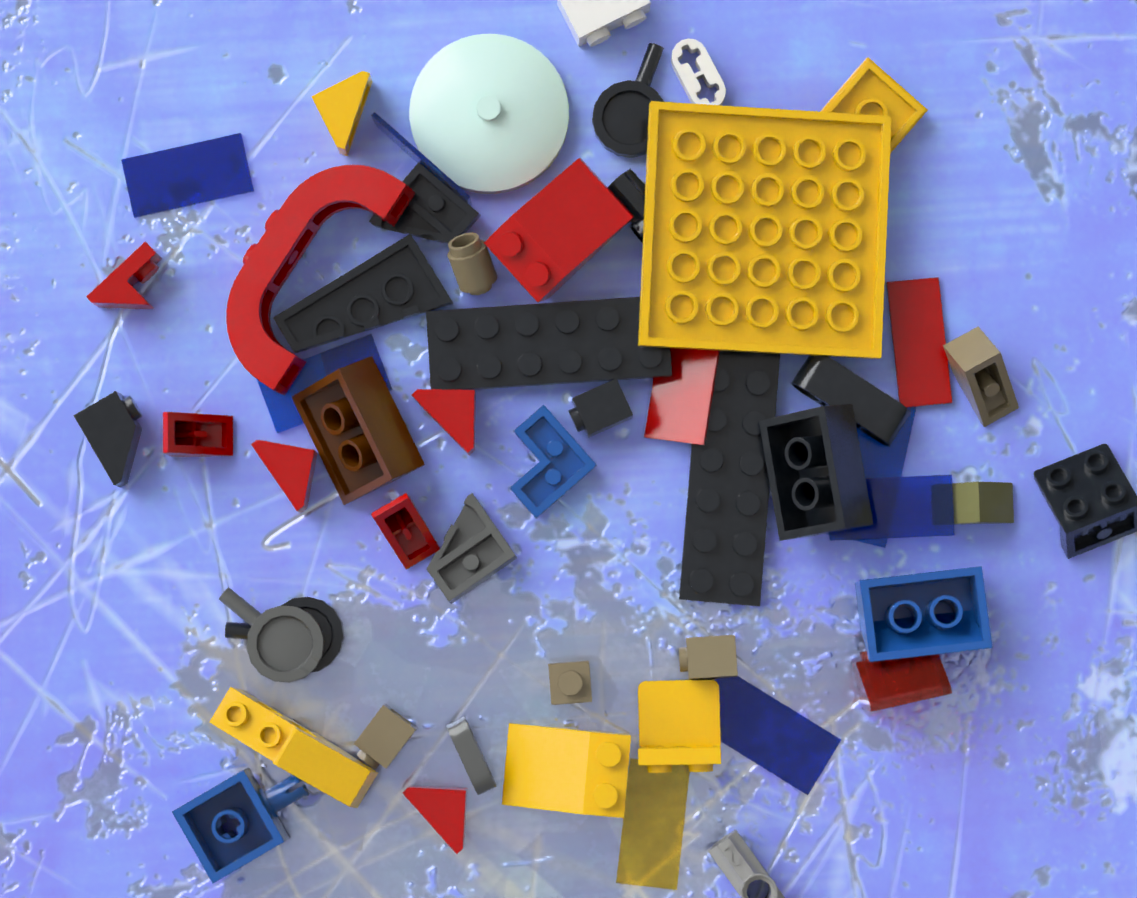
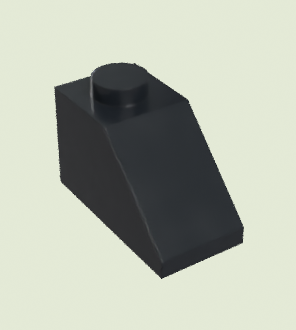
[73,391,142,488]

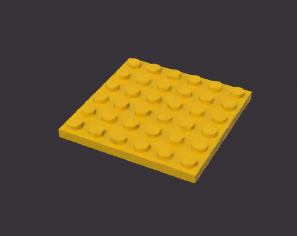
[638,101,892,359]

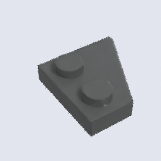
[427,493,517,604]

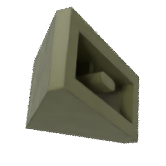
[931,481,1014,525]

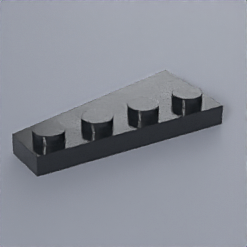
[273,234,453,354]

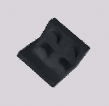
[1033,444,1137,559]

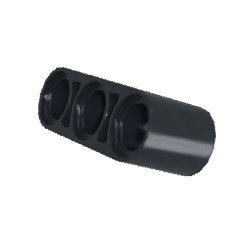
[791,355,911,447]

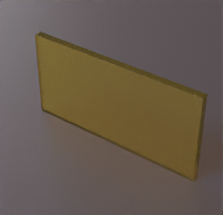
[616,758,690,890]

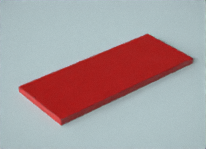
[886,277,952,407]

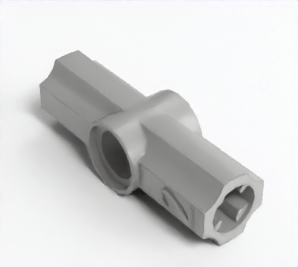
[707,830,785,898]

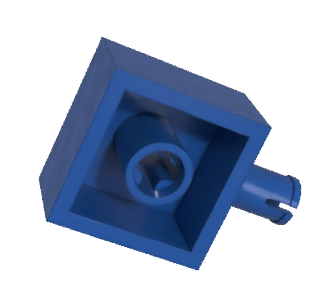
[172,768,309,884]

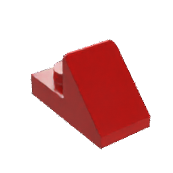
[86,241,162,309]

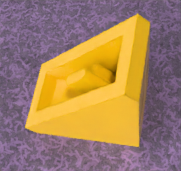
[311,71,373,156]

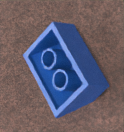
[855,566,993,662]

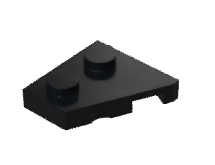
[369,162,481,244]

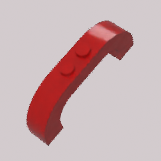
[226,165,415,396]

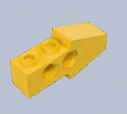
[210,687,378,808]

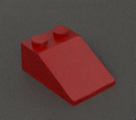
[484,158,634,302]

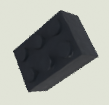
[759,404,874,541]

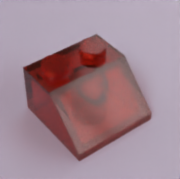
[851,651,952,712]

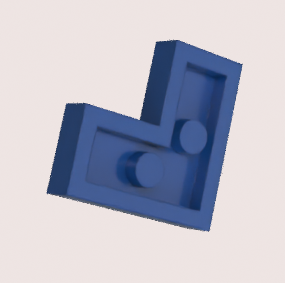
[510,405,597,519]

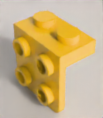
[638,680,721,773]

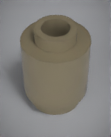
[447,232,497,295]

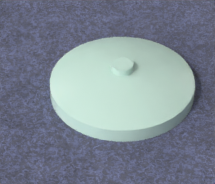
[409,34,569,194]

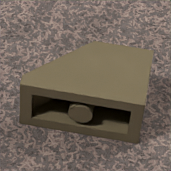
[943,327,1019,427]

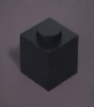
[568,378,633,438]

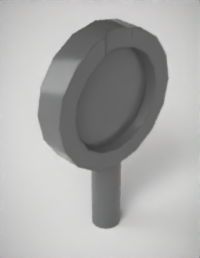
[219,587,325,683]

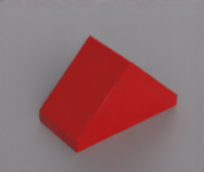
[412,389,476,455]
[163,412,233,457]
[251,440,318,513]
[371,493,440,570]
[402,785,468,854]

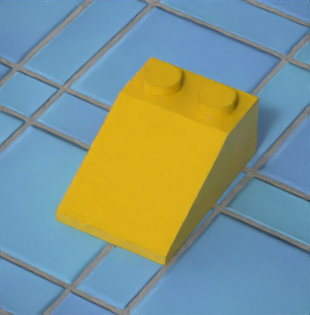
[502,723,631,818]

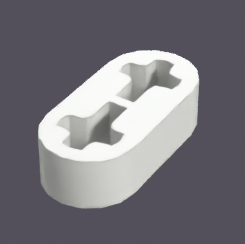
[671,38,726,105]

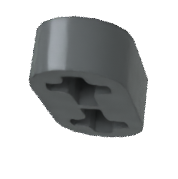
[446,716,497,795]

